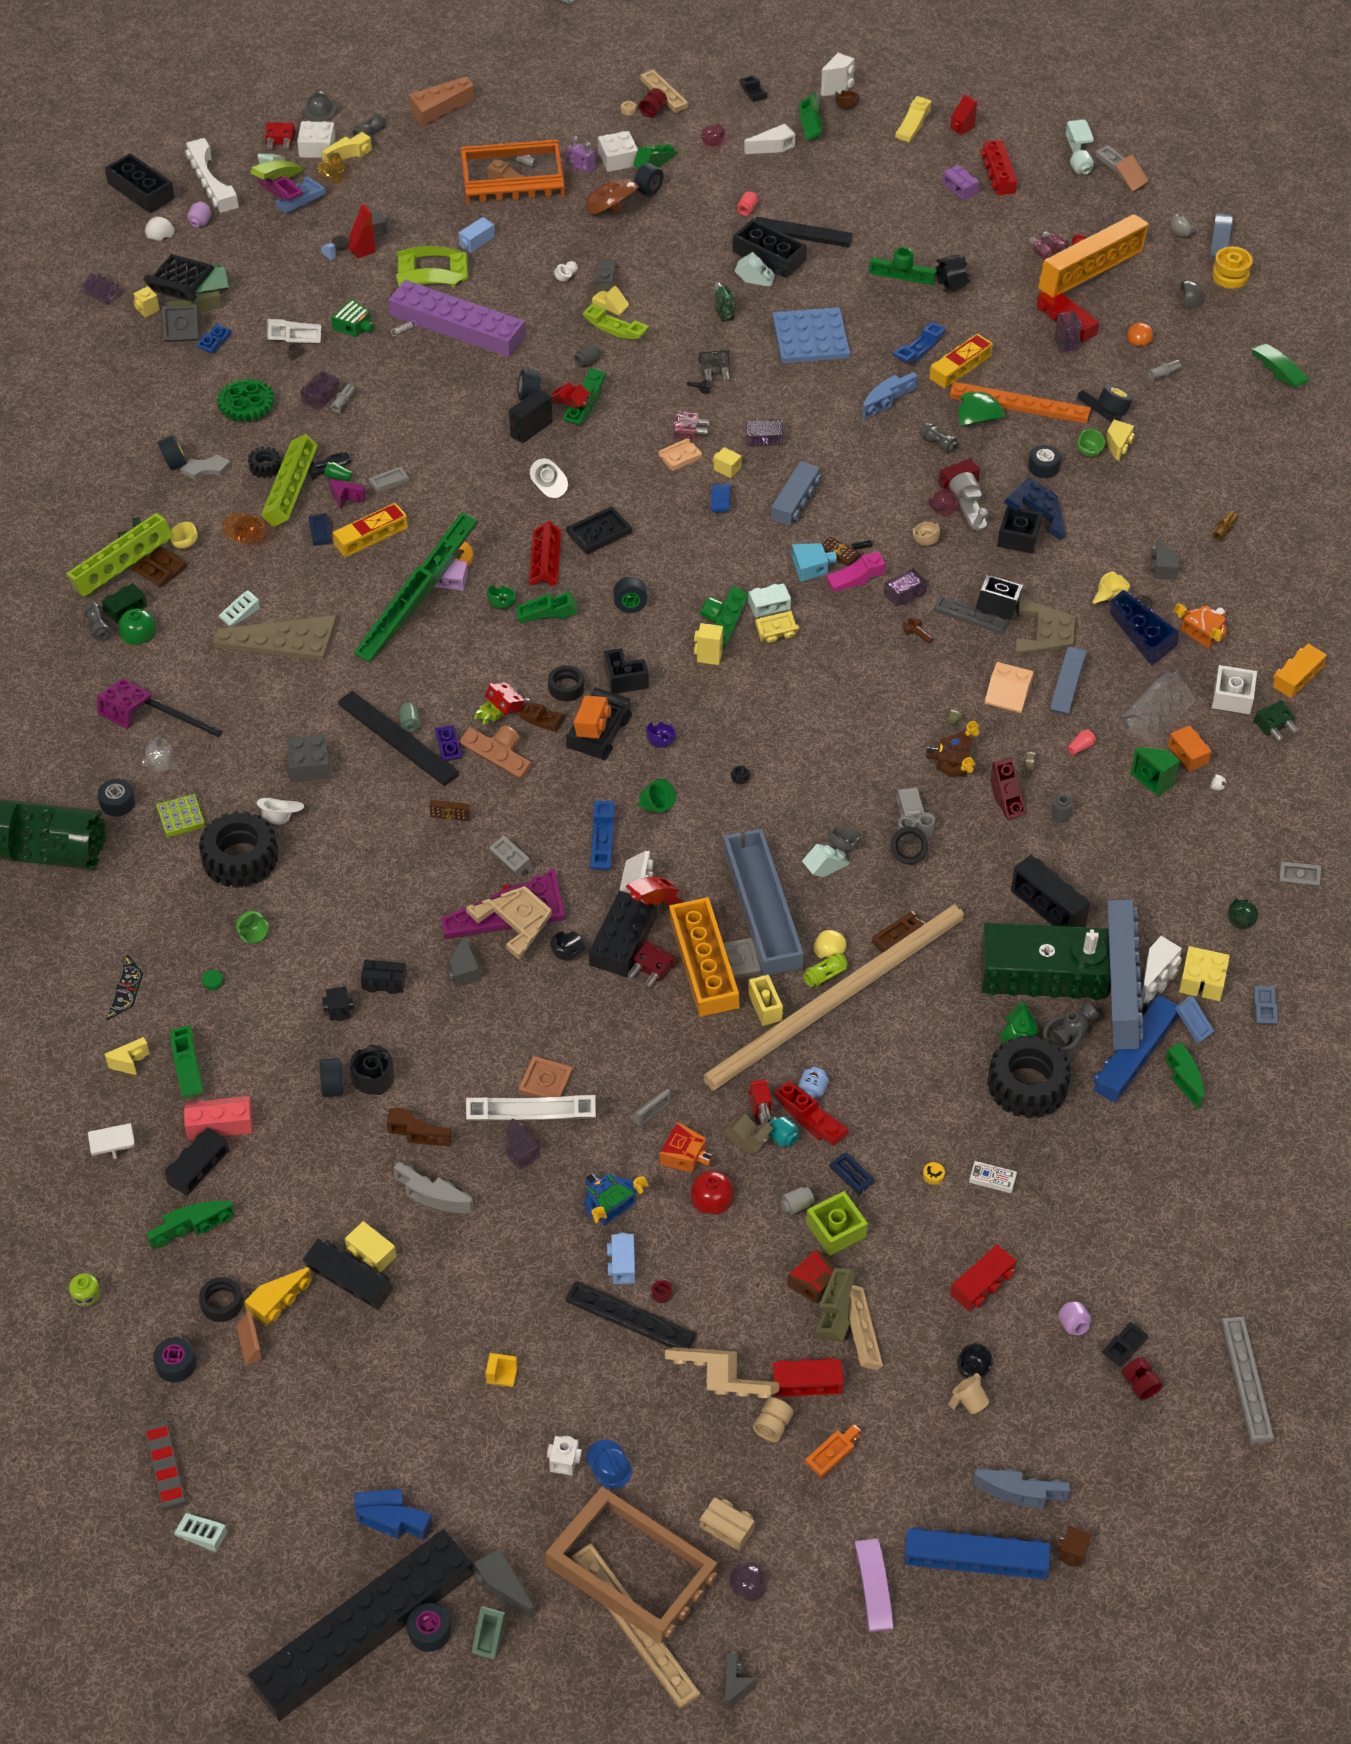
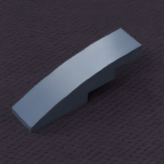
[1050,646,1086,715]

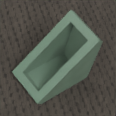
[471,1606,506,1659]

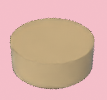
[621,101,637,115]

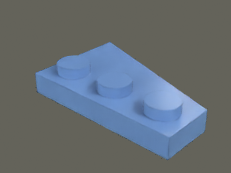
[275,176,326,213]

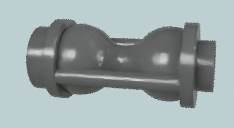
[352,113,386,136]
[920,423,958,454]
[84,602,111,640]

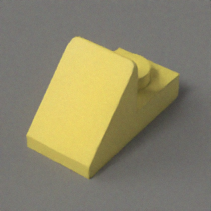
[592,286,629,316]
[105,1037,150,1075]

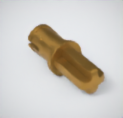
[1212,511,1237,541]

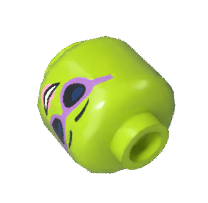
[69,1273,100,1307]

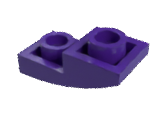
[435,725,462,761]

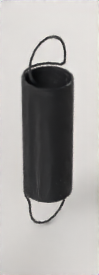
[849,540,877,550]

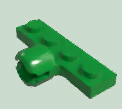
[868,247,936,286]
[700,585,748,649]

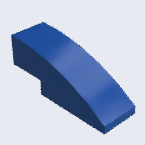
[355,1505,433,1540]

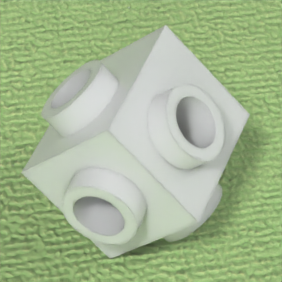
[547,1436,582,1476]

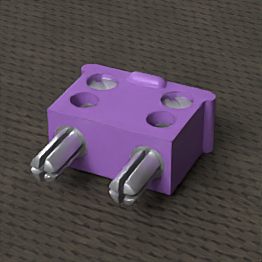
[566,136,596,173]

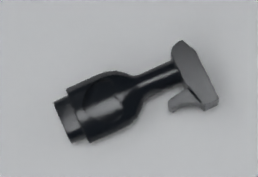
[308,452,351,480]

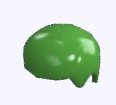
[1077,429,1105,457]
[236,910,269,944]

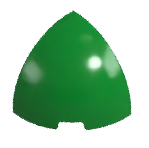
[958,391,1006,426]

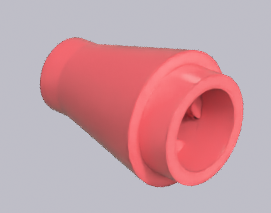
[1067,729,1096,756]

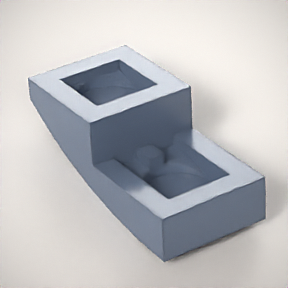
[1253,986,1278,1025]

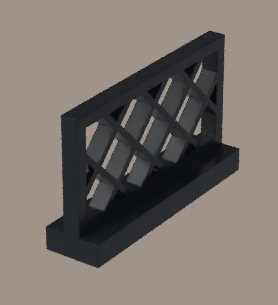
[143,254,215,302]

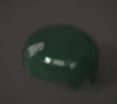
[1227,898,1258,929]

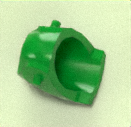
[999,1000,1039,1043]

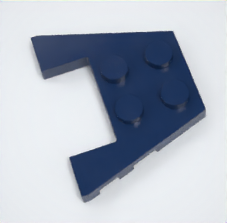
[1004,477,1066,540]

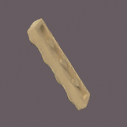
[640,70,688,113]
[848,1285,883,1370]

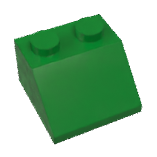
[1130,747,1180,797]

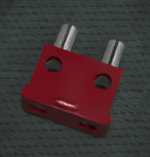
[628,941,675,987]

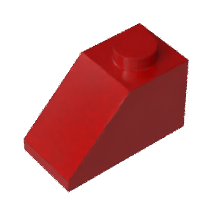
[950,95,978,136]

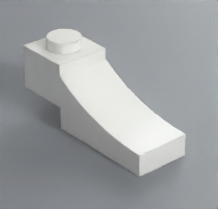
[267,319,321,343]

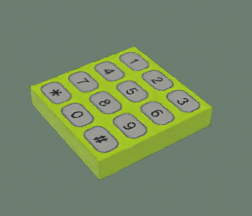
[156,794,205,837]

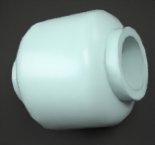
[1070,150,1094,175]

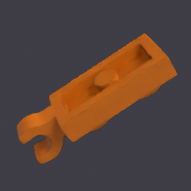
[805,1424,861,1479]

